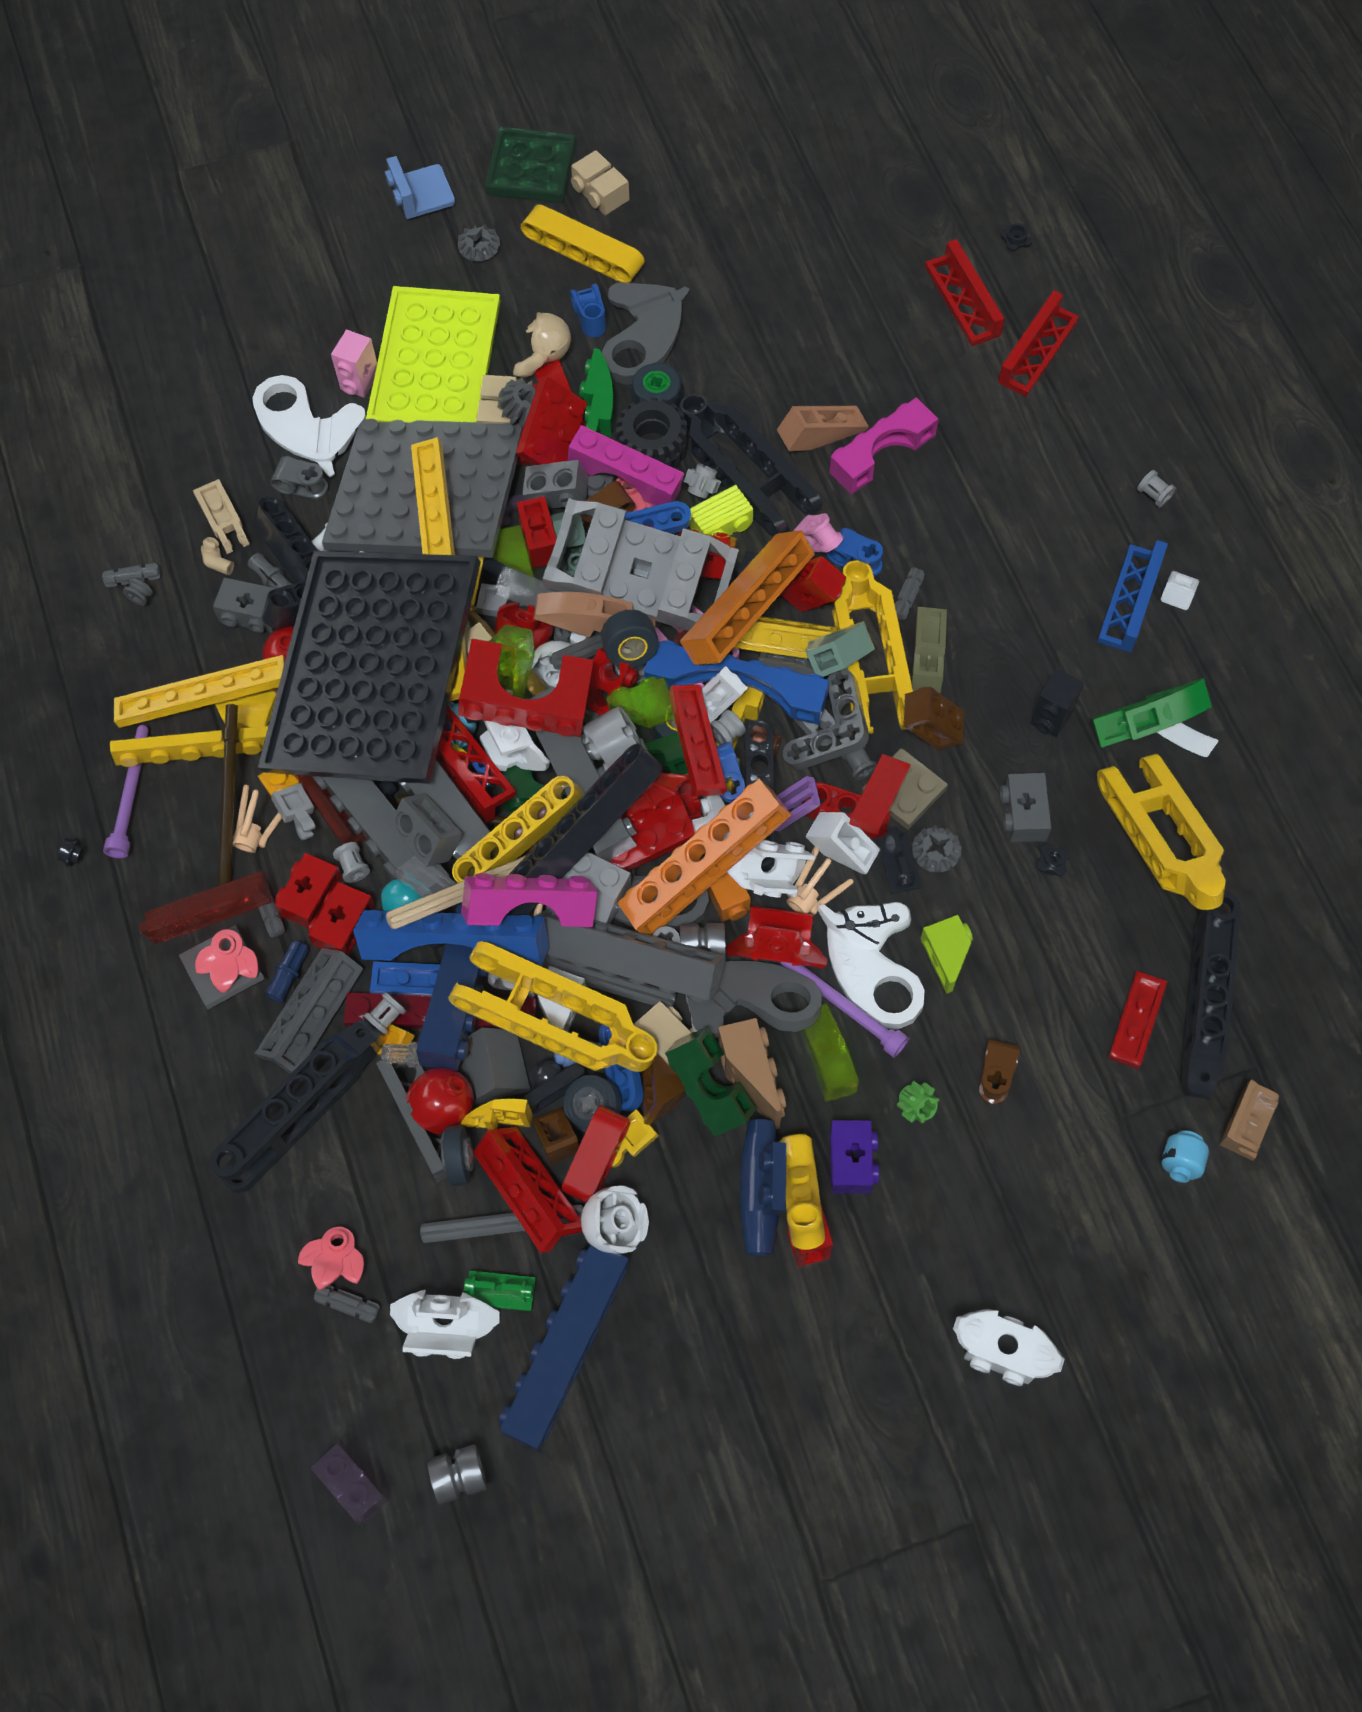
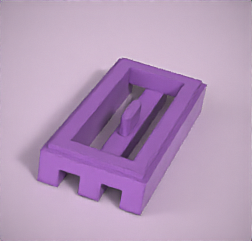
[775,776,821,831]

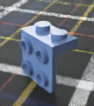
[384,156,455,219]

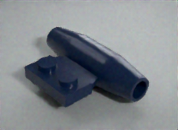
[740,1119,786,1256]

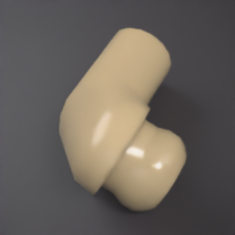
[201,537,234,575]

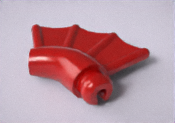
[627,767,689,817]

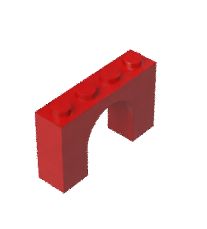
[458,638,593,737]

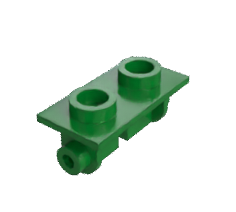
[464,1271,536,1311]

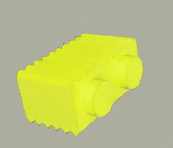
[689,485,753,535]

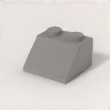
[547,852,632,924]

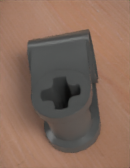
[270,456,329,500]

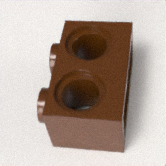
[904,686,964,750]

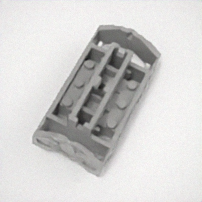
[543,498,739,631]

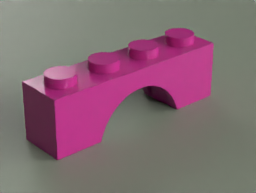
[829,397,939,495]
[567,425,684,506]
[461,873,597,927]

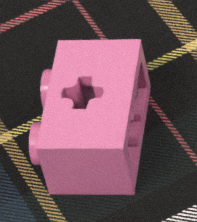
[331,329,377,398]

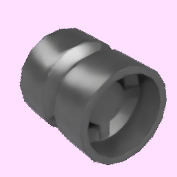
[680,923,725,963]
[427,1444,487,1505]

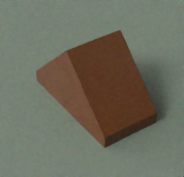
[641,1054,686,1125]
[532,1107,579,1166]

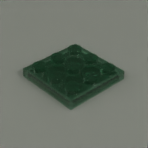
[484,127,576,202]

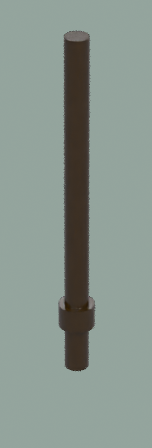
[218,704,240,887]

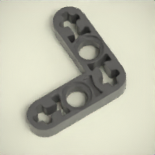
[783,668,869,770]

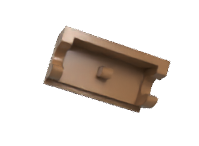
[1219,1080,1279,1161]

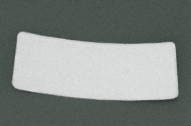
[1157,722,1218,757]

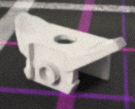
[480,689,550,771]
[727,840,815,898]
[390,1290,500,1359]
[953,1309,1065,1386]

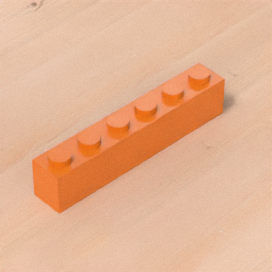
[680,530,815,665]

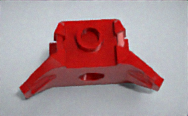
[725,906,827,969]

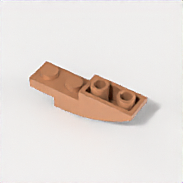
[534,592,656,637]

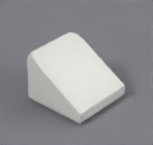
[1161,571,1199,610]

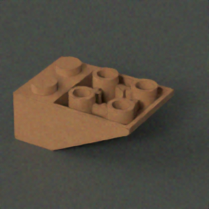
[718,1018,786,1129]

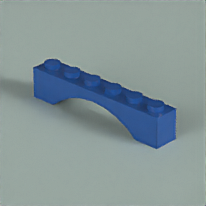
[644,640,829,725]
[353,910,550,967]

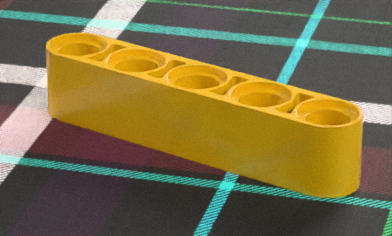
[521,204,645,283]
[452,776,584,883]

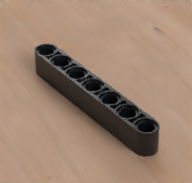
[506,744,662,916]

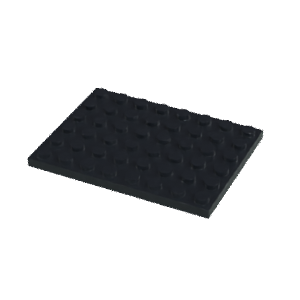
[258,551,481,784]

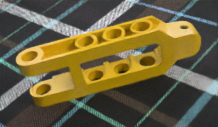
[832,560,913,734]
[1097,754,1226,910]
[448,941,657,1072]

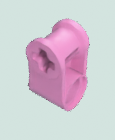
[793,513,843,553]

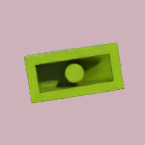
[921,915,973,994]

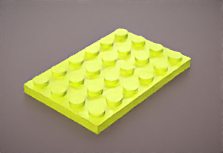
[366,286,501,423]

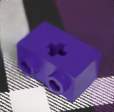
[830,1120,879,1194]

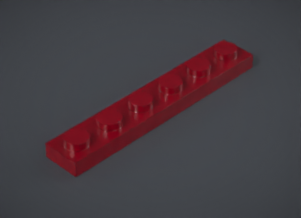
[344,993,537,1031]

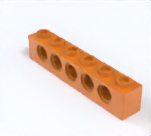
[617,779,792,936]

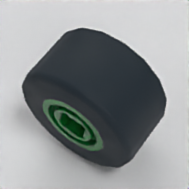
[632,363,682,407]

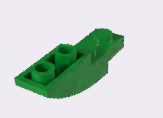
[579,348,614,437]
[1091,678,1212,748]

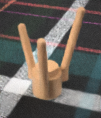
[232,785,282,853]
[786,847,854,915]

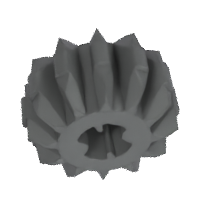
[497,377,536,428]

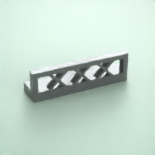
[254,948,363,1074]
[376,1052,472,1182]

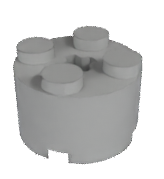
[582,706,648,771]

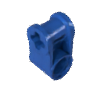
[570,283,606,337]
[826,528,883,577]
[716,741,745,803]

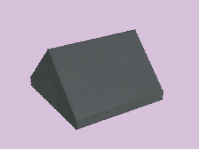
[459,1027,531,1105]

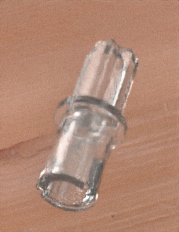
[381,1042,419,1068]

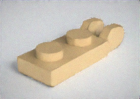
[193,479,249,554]

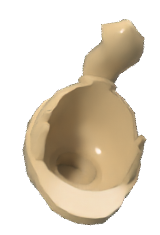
[513,312,571,378]

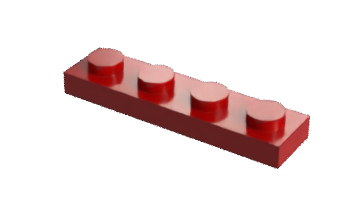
[668,685,727,796]

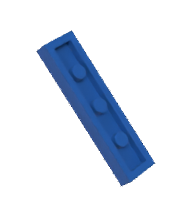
[1097,540,1168,653]

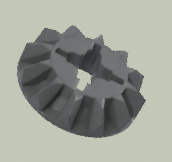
[457,224,500,261]
[912,825,962,873]

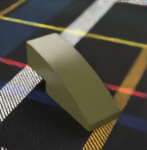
[911,607,947,693]

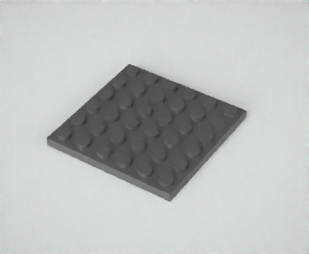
[322,419,524,558]

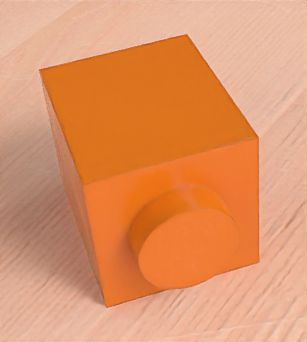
[707,872,751,922]

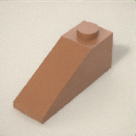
[777,406,869,451]

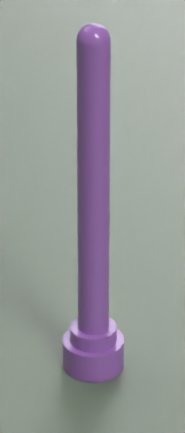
[103,725,149,858]
[780,962,909,1058]

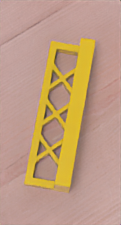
[733,616,837,659]

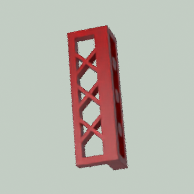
[925,239,1005,347]
[998,290,1080,397]
[436,706,516,823]
[473,1127,582,1253]

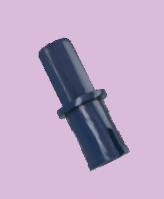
[264,941,308,1003]

